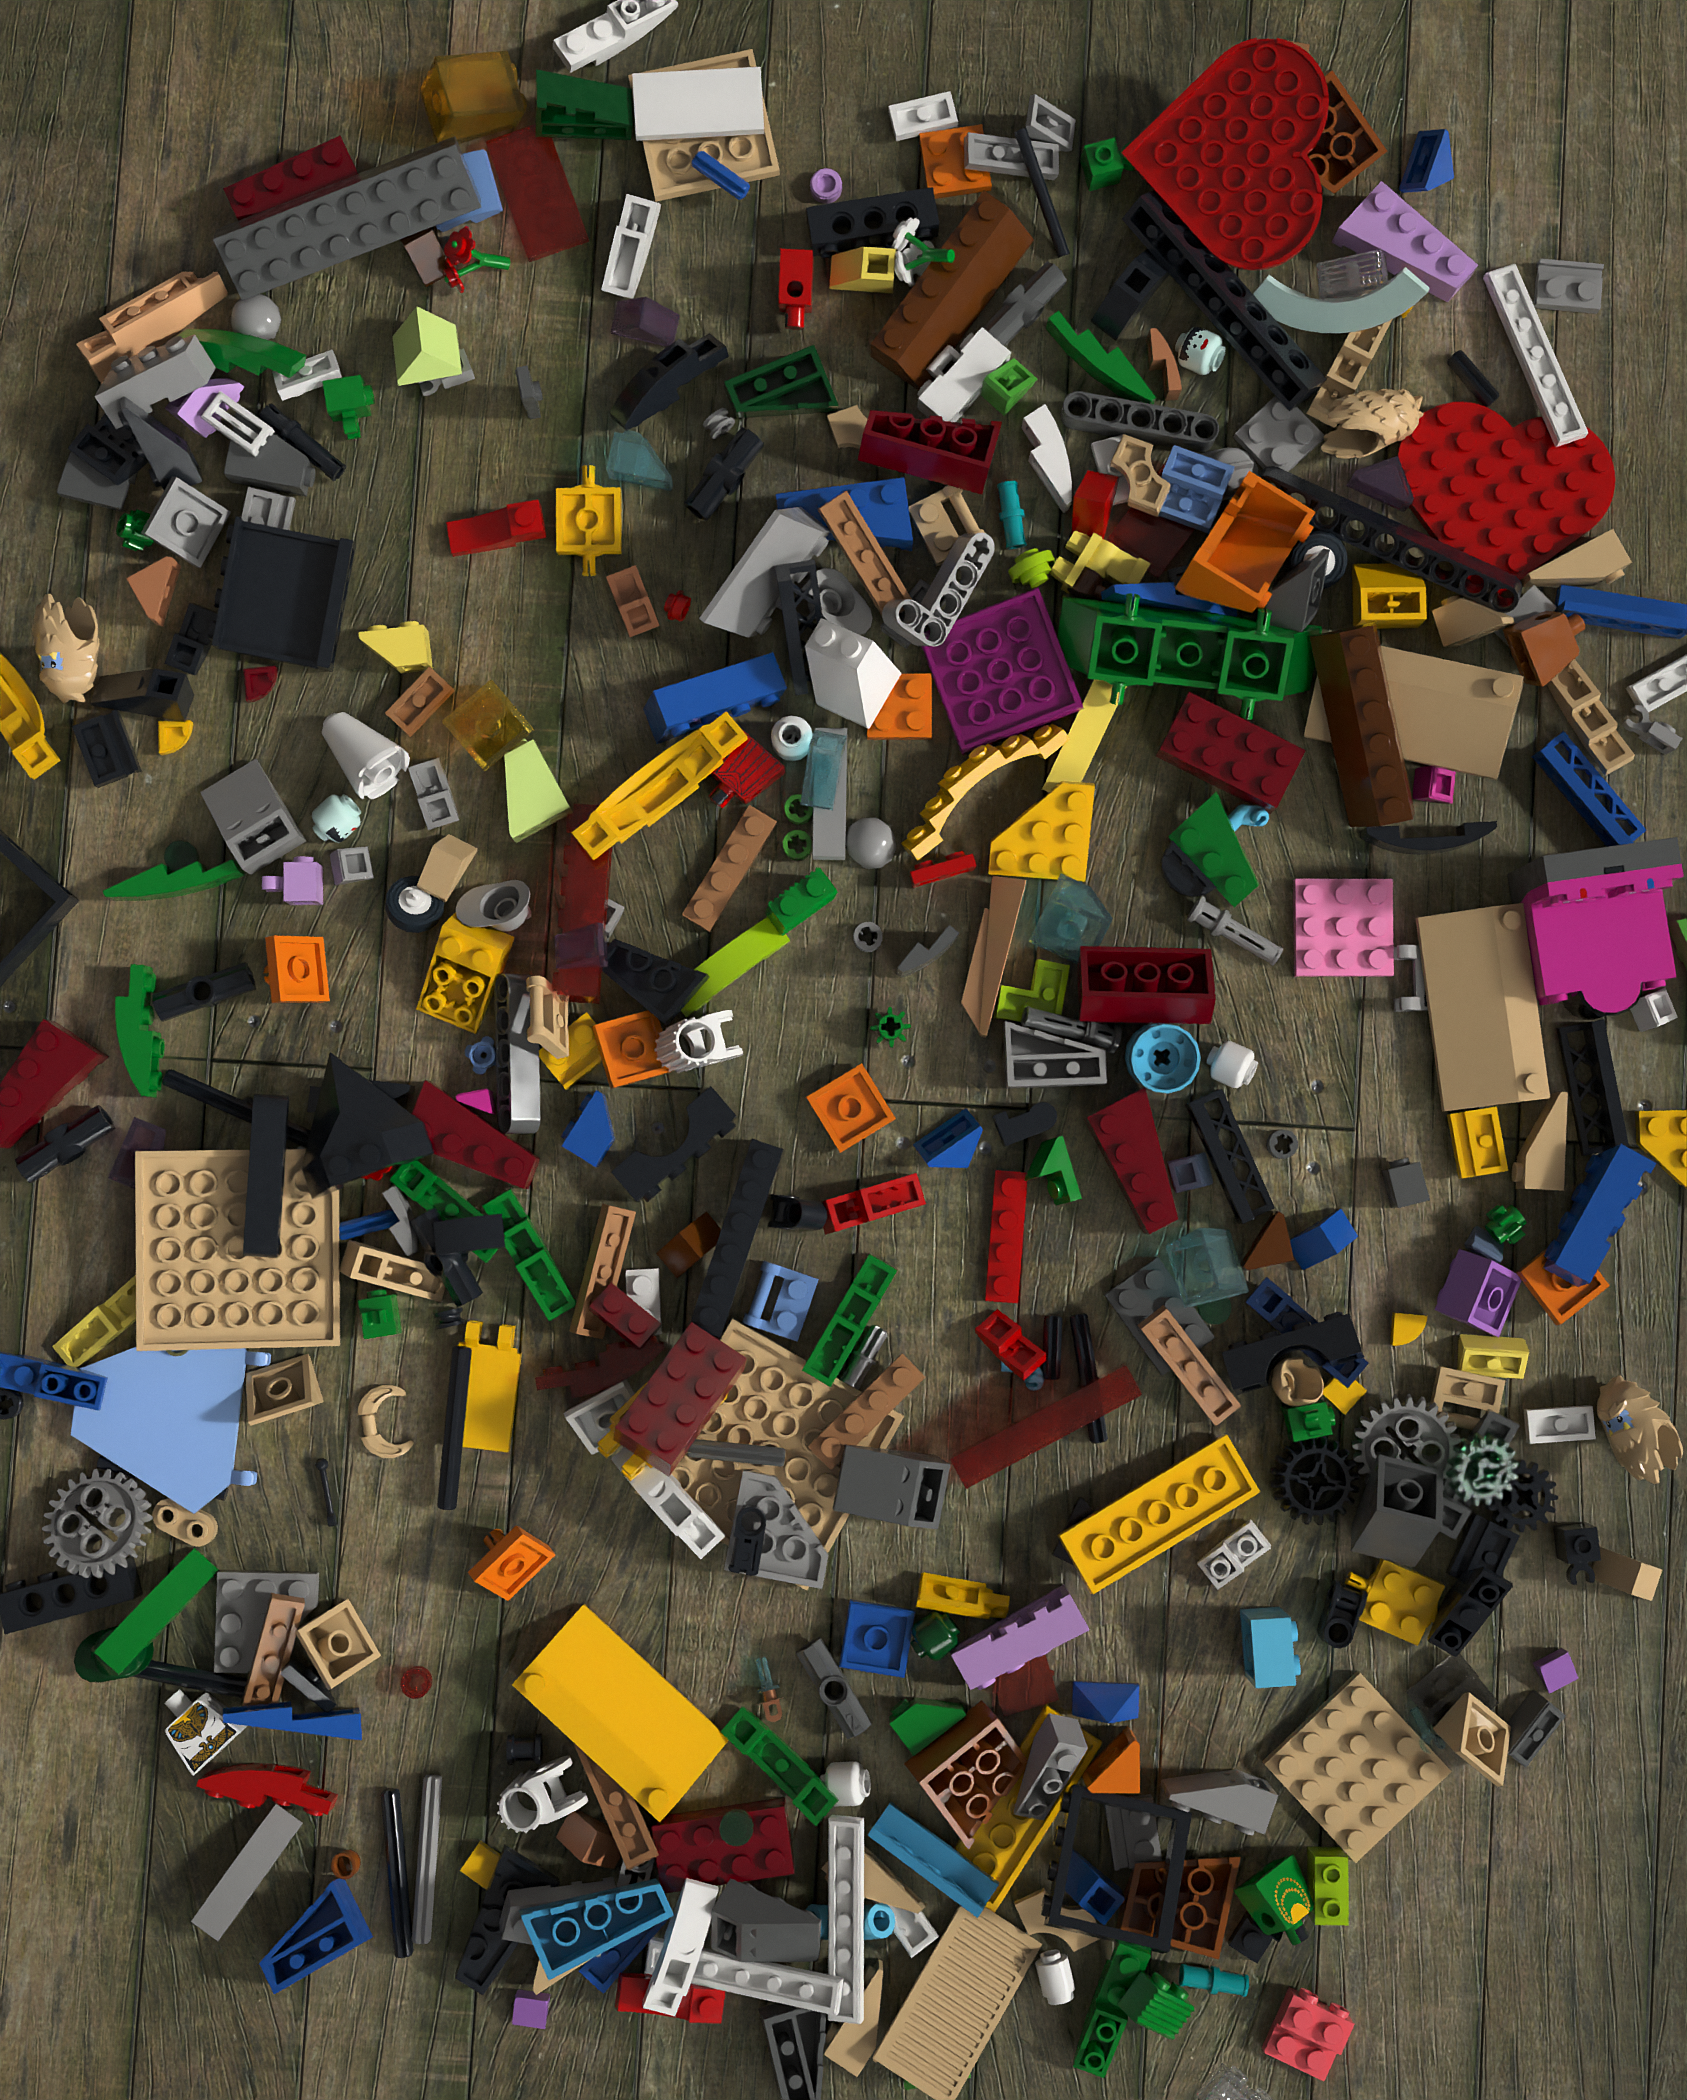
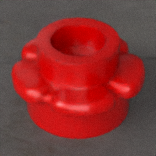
[664,590,691,622]

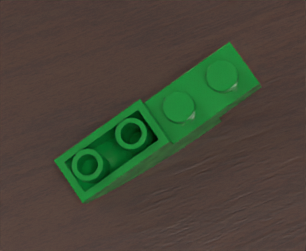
[115,964,165,1098]
[1073,1943,1151,2078]

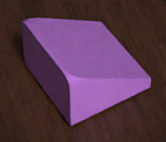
[1533,1648,1578,1694]
[512,1989,550,2029]

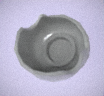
[230,294,281,340]
[845,817,897,869]

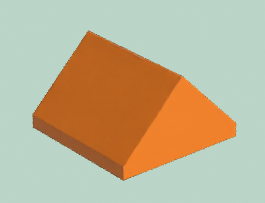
[1082,1726,1140,1793]

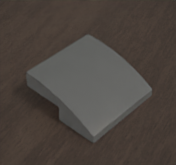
[57,452,138,512]
[896,925,959,978]

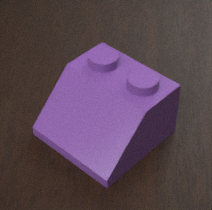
[1435,1249,1522,1338]

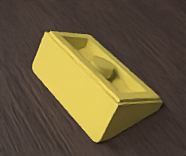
[1457,1334,1529,1379]

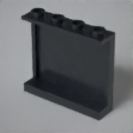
[208,516,356,672]

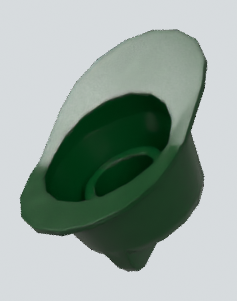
[74,1626,154,1683]

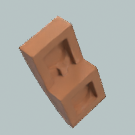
[1146,328,1182,401]
[606,565,660,637]

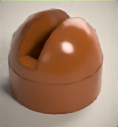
[331,1849,361,1880]

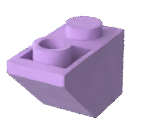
[165,378,244,438]

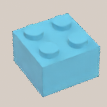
[1240,1607,1301,1688]

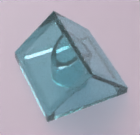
[1166,1227,1249,1308]

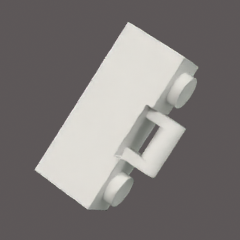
[917,327,1011,422]

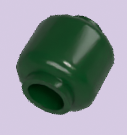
[910,1610,961,1661]

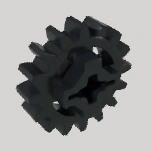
[1483,1459,1558,1532]

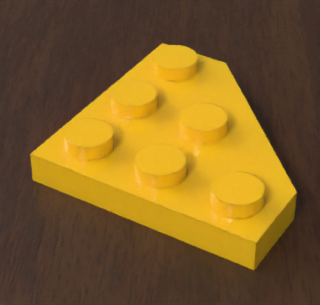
[988,781,1095,882]
[1635,1110,1687,1190]

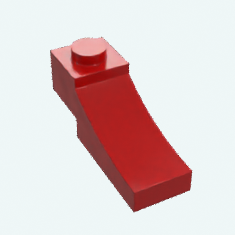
[446,499,546,557]
[822,1173,926,1235]
[615,1973,726,2024]

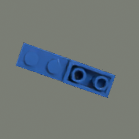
[0,1351,108,1411]

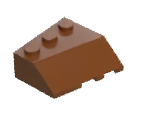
[1307,70,1387,194]
[904,1700,1028,1850]
[1115,1856,1241,1960]

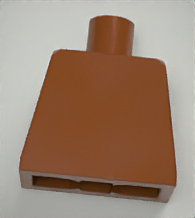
[1502,611,1585,687]

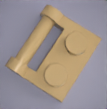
[909,485,985,567]
[526,976,569,1059]
[1428,1366,1505,1430]

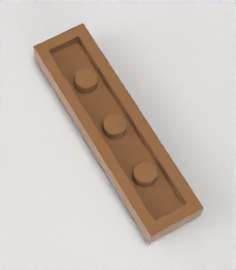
[817,491,912,615]
[682,805,777,933]
[569,1203,636,1339]
[1137,1305,1241,1426]
[808,1353,925,1470]
[240,1593,305,1706]
[574,1744,659,1870]

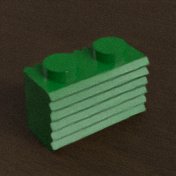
[765,867,838,936]
[1117,1971,1194,2040]

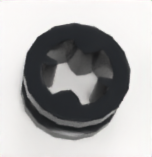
[433,1307,466,1330]
[0,1389,24,1420]

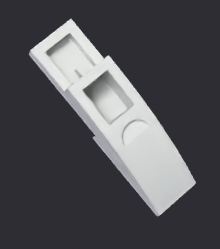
[553,0,678,73]
[611,1447,726,1559]
[643,1878,718,2016]

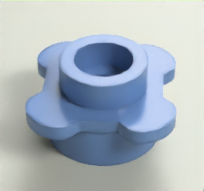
[465,1036,496,1075]

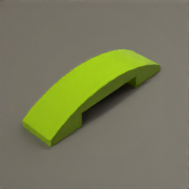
[681,917,790,1018]

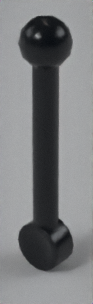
[315,1458,337,1527]

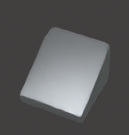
[330,846,374,885]

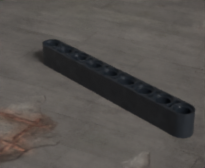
[1258,466,1522,613]

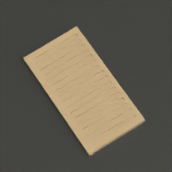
[872,1905,1042,2100]

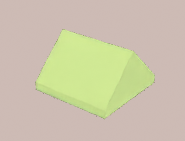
[393,306,462,386]

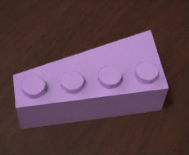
[1332,181,1478,302]
[950,1584,1090,1690]

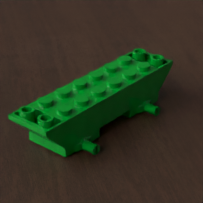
[1057,593,1322,720]

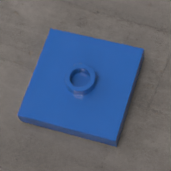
[839,1599,915,1678]

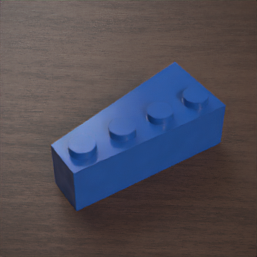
[643,652,787,744]

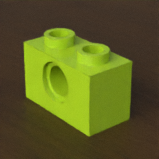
[1307,1847,1349,1926]

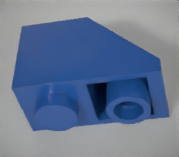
[561,1090,615,1167]
[1065,1848,1125,1925]

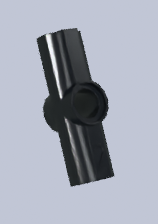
[684,427,764,522]
[152,962,256,1022]
[14,1105,116,1183]
[409,1207,483,1308]

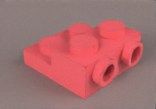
[1261,1987,1355,2081]

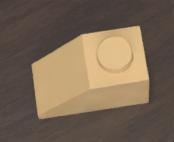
[1432,595,1515,647]

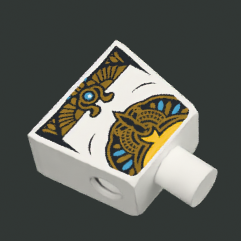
[164,1689,247,1776]

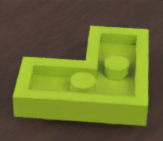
[993,959,1070,1023]

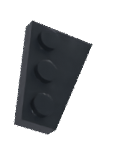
[594,939,709,1026]

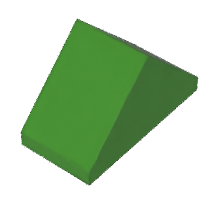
[981,358,1038,416]

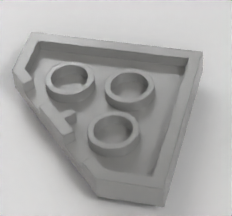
[724,1469,829,1589]
[214,1570,319,1673]

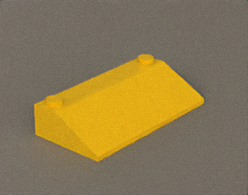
[512,1604,729,1822]

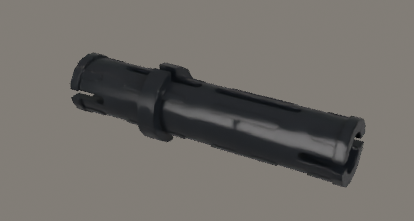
[259,403,346,481]

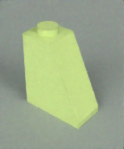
[504,739,573,843]

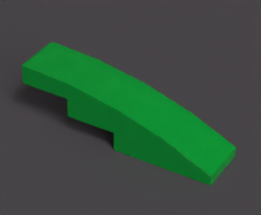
[1046,310,1156,404]
[176,329,307,378]
[103,859,245,901]
[482,1187,577,1321]
[802,1253,898,1387]
[94,1548,219,1675]

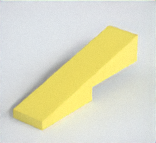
[1042,679,1127,792]
[52,1275,136,1368]

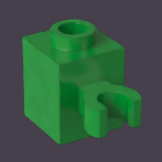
[1080,137,1135,191]
[322,375,375,440]
[358,1289,402,1339]
[1282,1399,1336,1442]

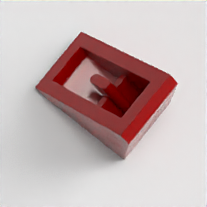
[1071,470,1119,539]

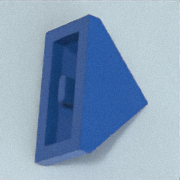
[1399,129,1454,193]
[913,1108,983,1168]
[1072,1681,1139,1723]

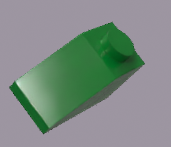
[889,1697,966,1756]

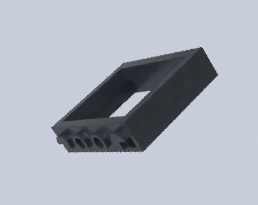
[0,829,80,987]
[1041,1784,1192,1954]

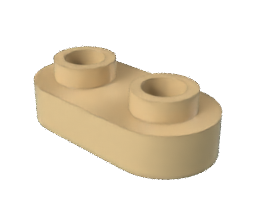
[152,1498,218,1547]

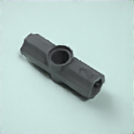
[983,261,1067,346]
[796,1637,872,1739]

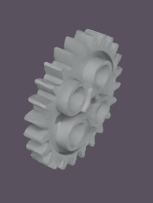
[1352,1394,1462,1490]
[42,1469,153,1578]

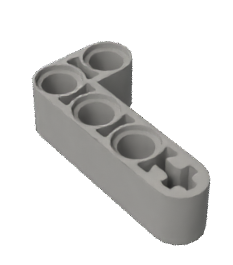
[882,533,994,646]

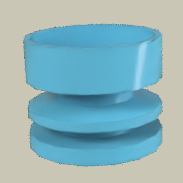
[1124,1023,1201,1094]

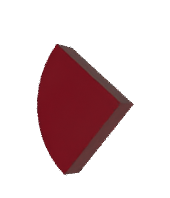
[243,666,278,703]

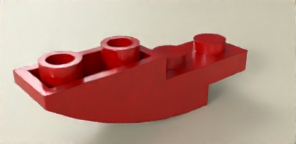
[196,1763,338,1816]

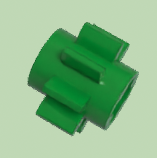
[116,509,154,551]
[870,1007,911,1048]
[1485,1205,1527,1245]

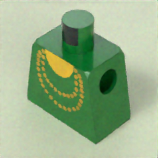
[1234,1854,1314,1945]

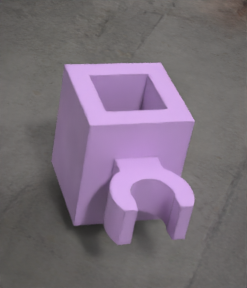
[262,856,323,905]

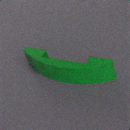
[390,1160,508,1263]
[721,1706,839,1826]

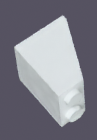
[805,618,901,729]

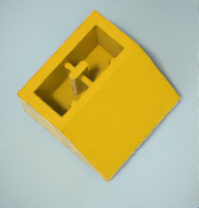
[1352,563,1427,629]

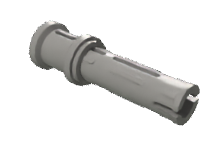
[1187,895,1283,966]

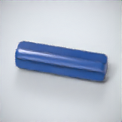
[691,151,750,200]
[339,1209,400,1240]

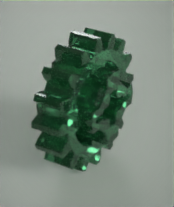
[1446,1433,1520,1506]

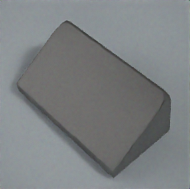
[1507,1690,1566,1768]

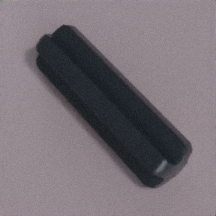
[1447,350,1499,407]
[1042,1315,1062,1380]

